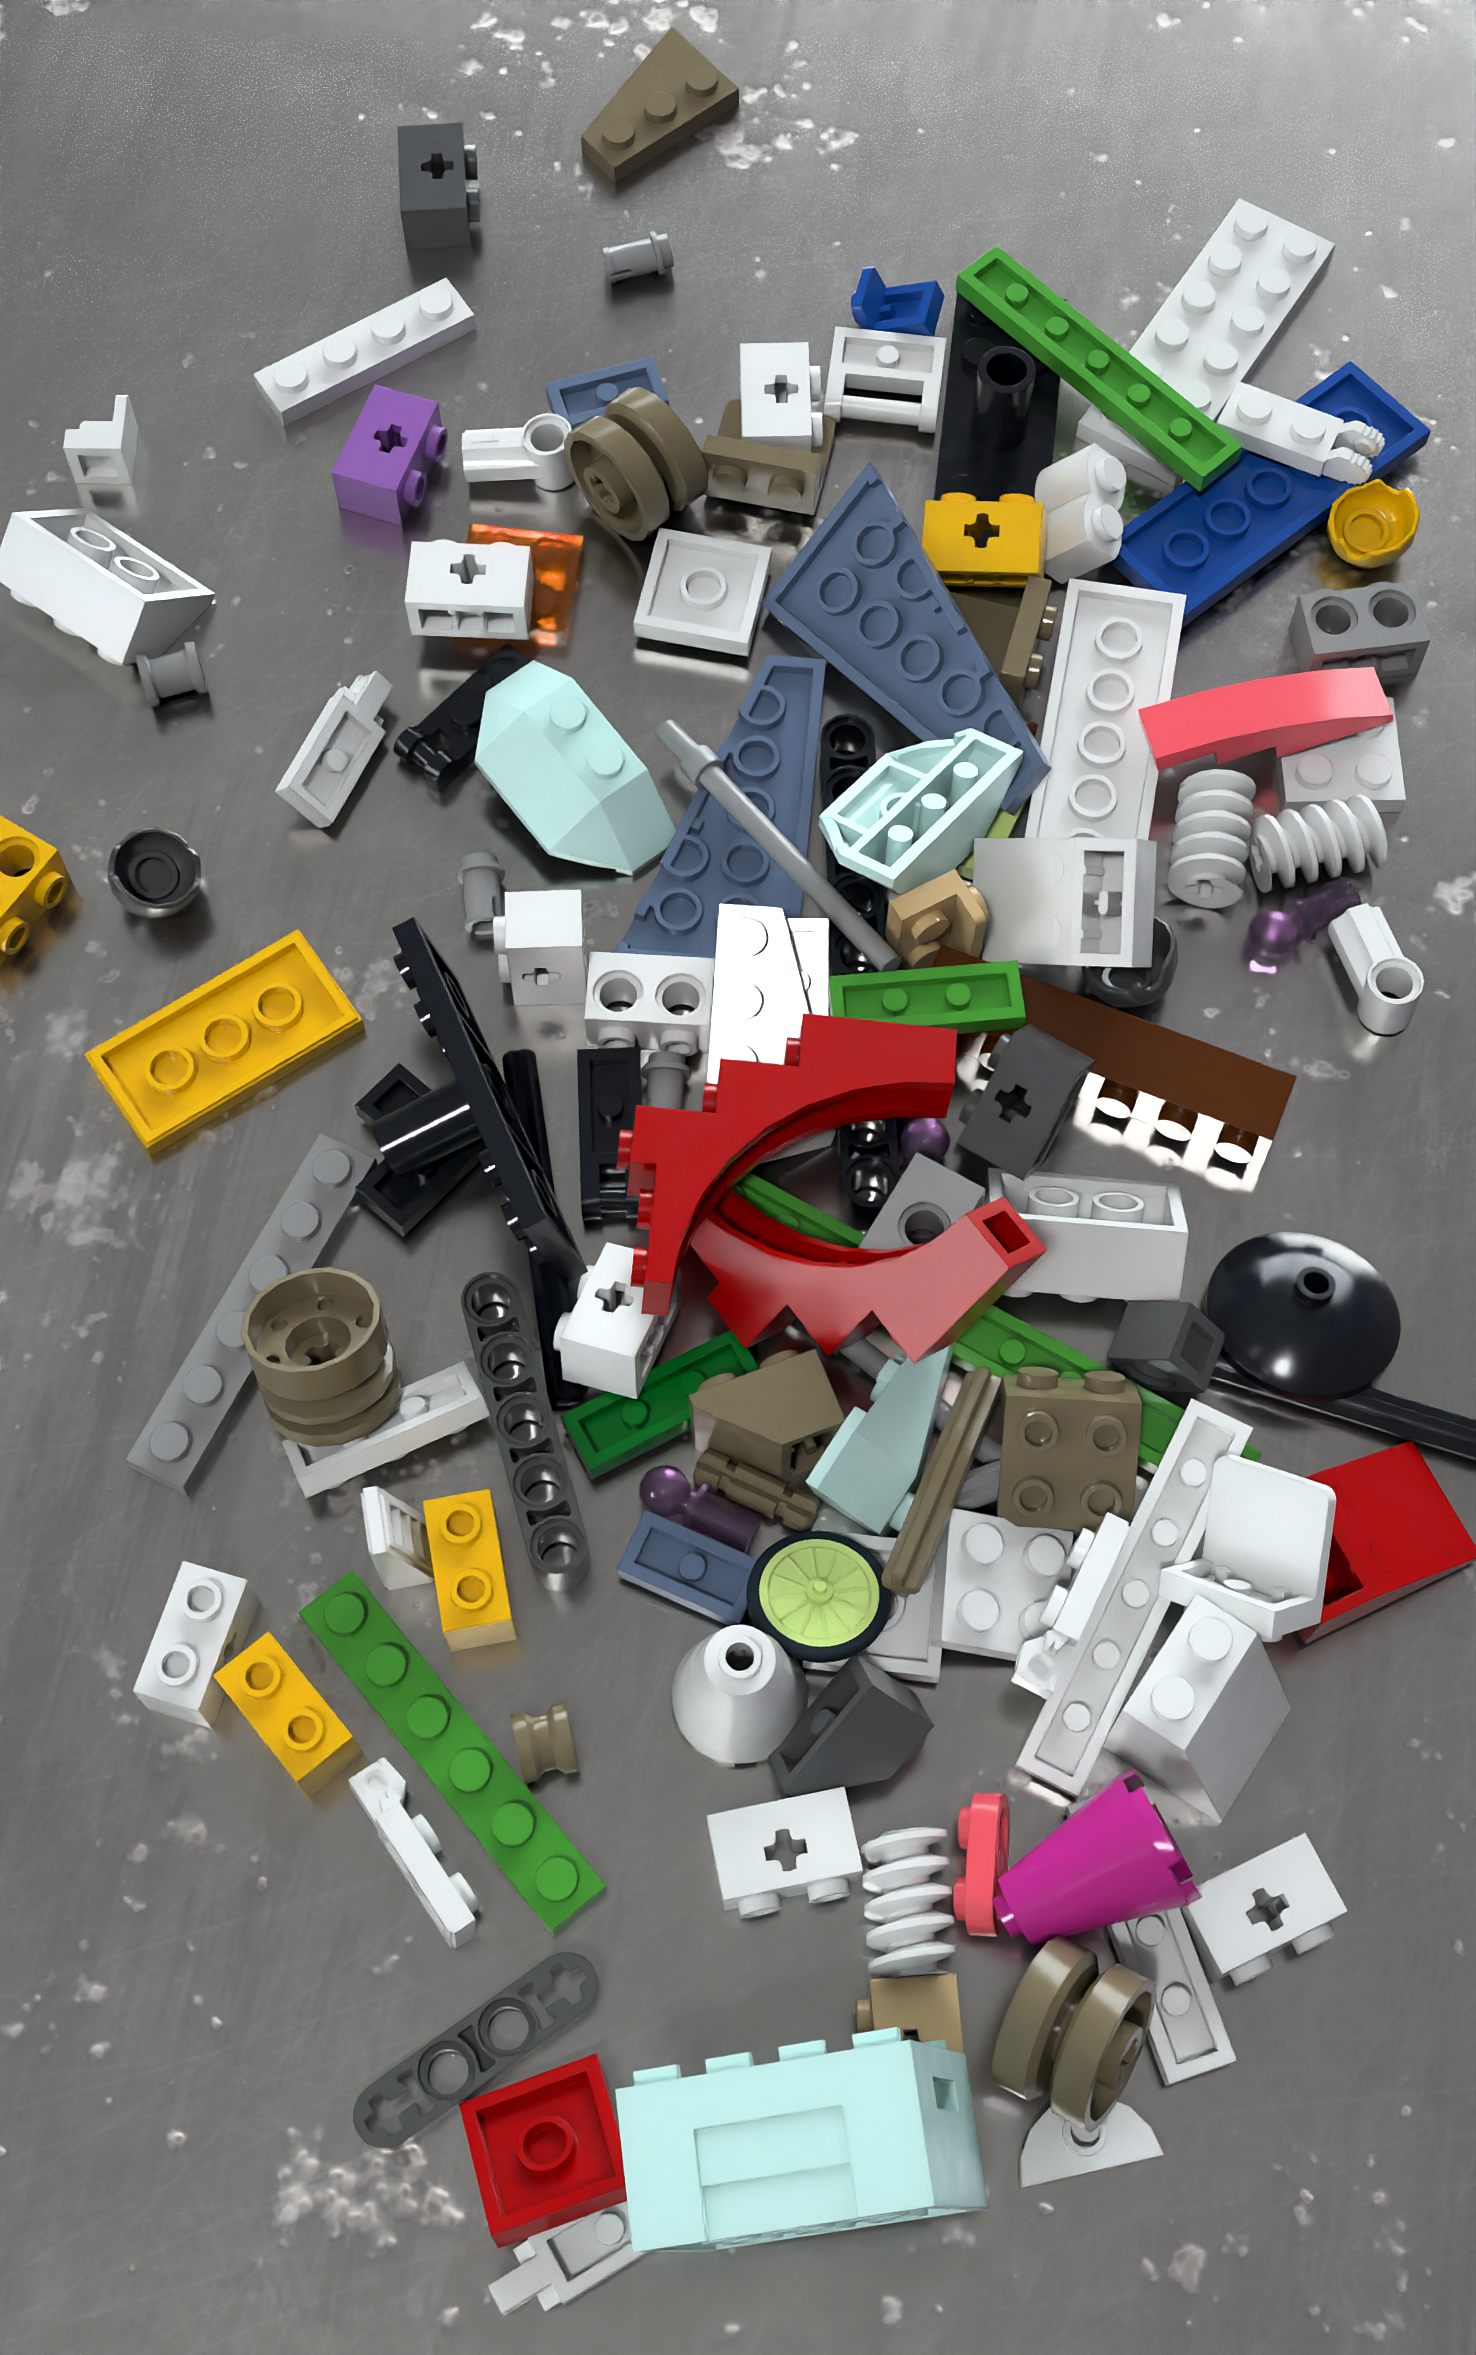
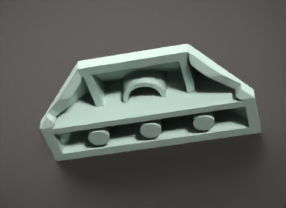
[475,660,676,876]
[819,728,1024,895]

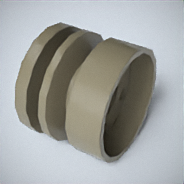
[241,1267,402,1447]

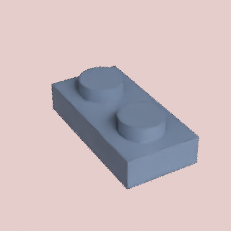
[545,357,669,430]
[616,1510,758,1626]

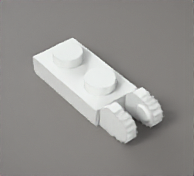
[1216,381,1385,485]

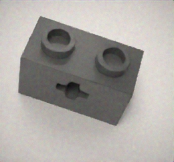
[397,122,481,250]
[957,1024,1096,1181]

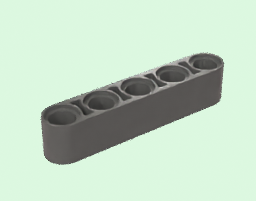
[461,1272,591,1592]

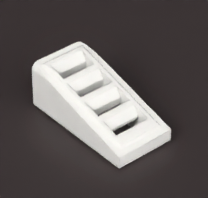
[360,1486,435,1590]

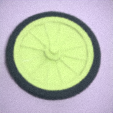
[746,1531,891,1663]

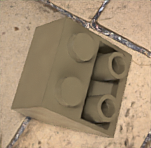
[689,1348,846,1483]

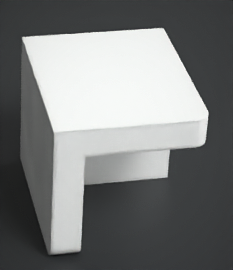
[63,395,139,484]

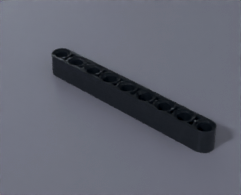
[819,713,900,1231]

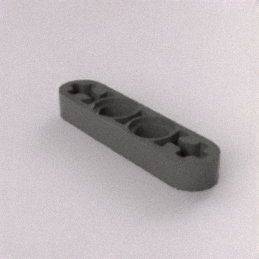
[353,1952,600,2151]

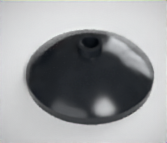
[1204,1232,1401,1402]

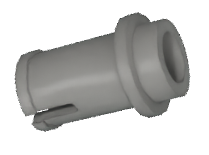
[602,231,674,284]
[456,852,505,935]
[642,1051,691,1110]

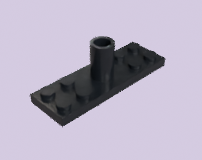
[934,292,1067,548]
[370,917,588,1283]

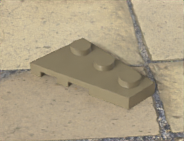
[581,26,739,183]

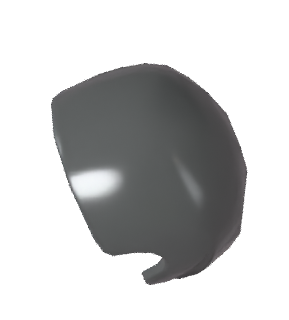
[107,827,201,920]
[1081,915,1178,1009]

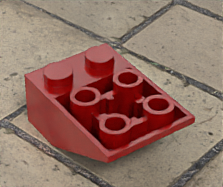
[1297,1441,1476,1644]

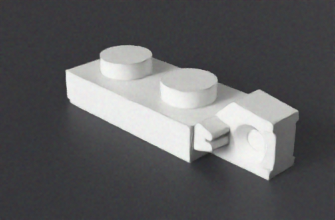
[275,671,393,828]
[1010,1512,1131,1700]
[348,1757,480,1949]
[488,2201,649,2316]

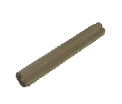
[881,1367,1002,1598]

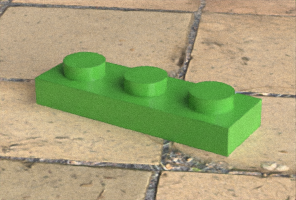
[827,960,1026,1034]

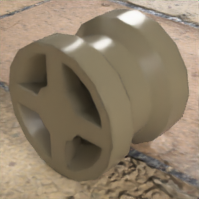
[511,1703,579,1783]

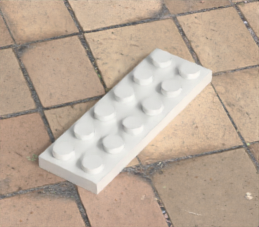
[1076,198,1336,486]
[1025,578,1186,840]

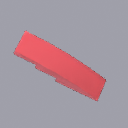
[1138,667,1393,771]

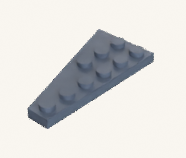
[760,462,1052,816]
[613,655,826,960]

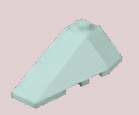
[805,1341,956,1537]

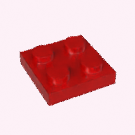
[459,2054,627,2248]

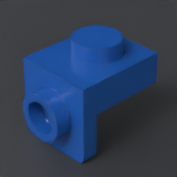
[851,267,945,337]

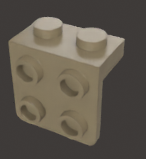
[702,399,836,515]
[950,575,1058,711]
[997,1366,1143,1531]

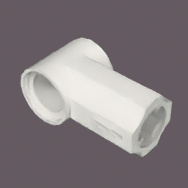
[462,413,574,491]
[1327,903,1424,1035]

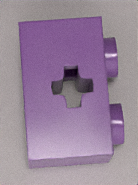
[331,384,448,526]

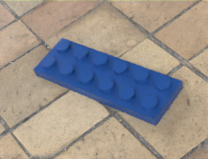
[1110,360,1431,629]

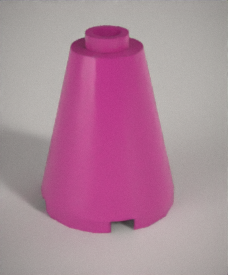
[992,1767,1202,1945]

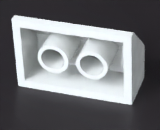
[0,508,215,666]
[985,1167,1189,1303]

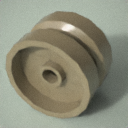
[564,387,708,541]
[991,1935,1156,2133]

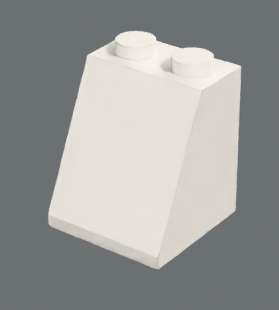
[1102,1594,1292,1824]

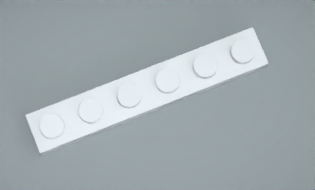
[1015,1398,1253,1798]

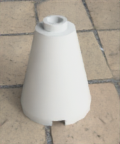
[672,1625,808,1765]

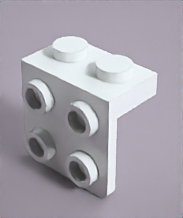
[1157,1455,1336,1642]

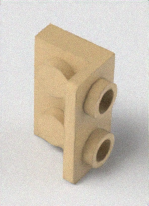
[885,869,989,971]

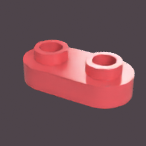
[953,1792,1010,1937]

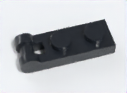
[393,643,531,789]
[577,1047,642,1220]

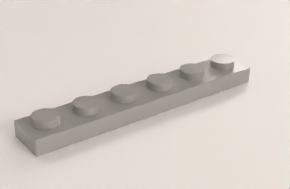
[125,1133,378,1495]

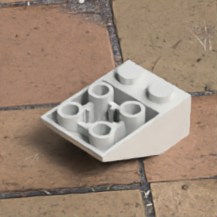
[973,837,1157,967]

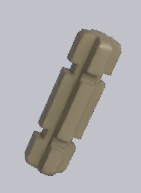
[693,1449,820,1532]

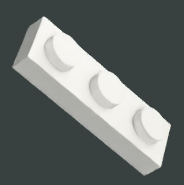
[282,1361,490,1498]

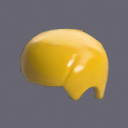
[1326,479,1421,569]

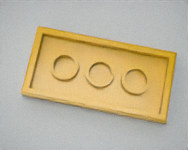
[84,929,365,1157]

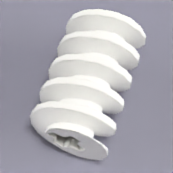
[1166,769,1256,909]
[1250,794,1388,893]
[860,1827,958,1979]

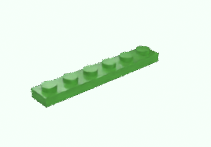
[956,245,1243,492]
[298,1570,607,1936]

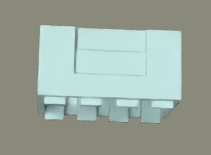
[615,2027,989,2252]

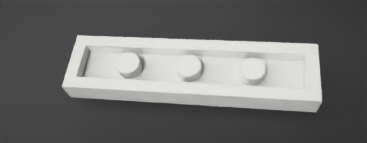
[253,278,476,426]
[1065,1798,1237,2087]

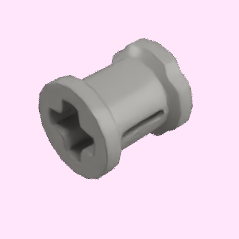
[136,641,209,707]

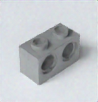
[1289,581,1431,678]

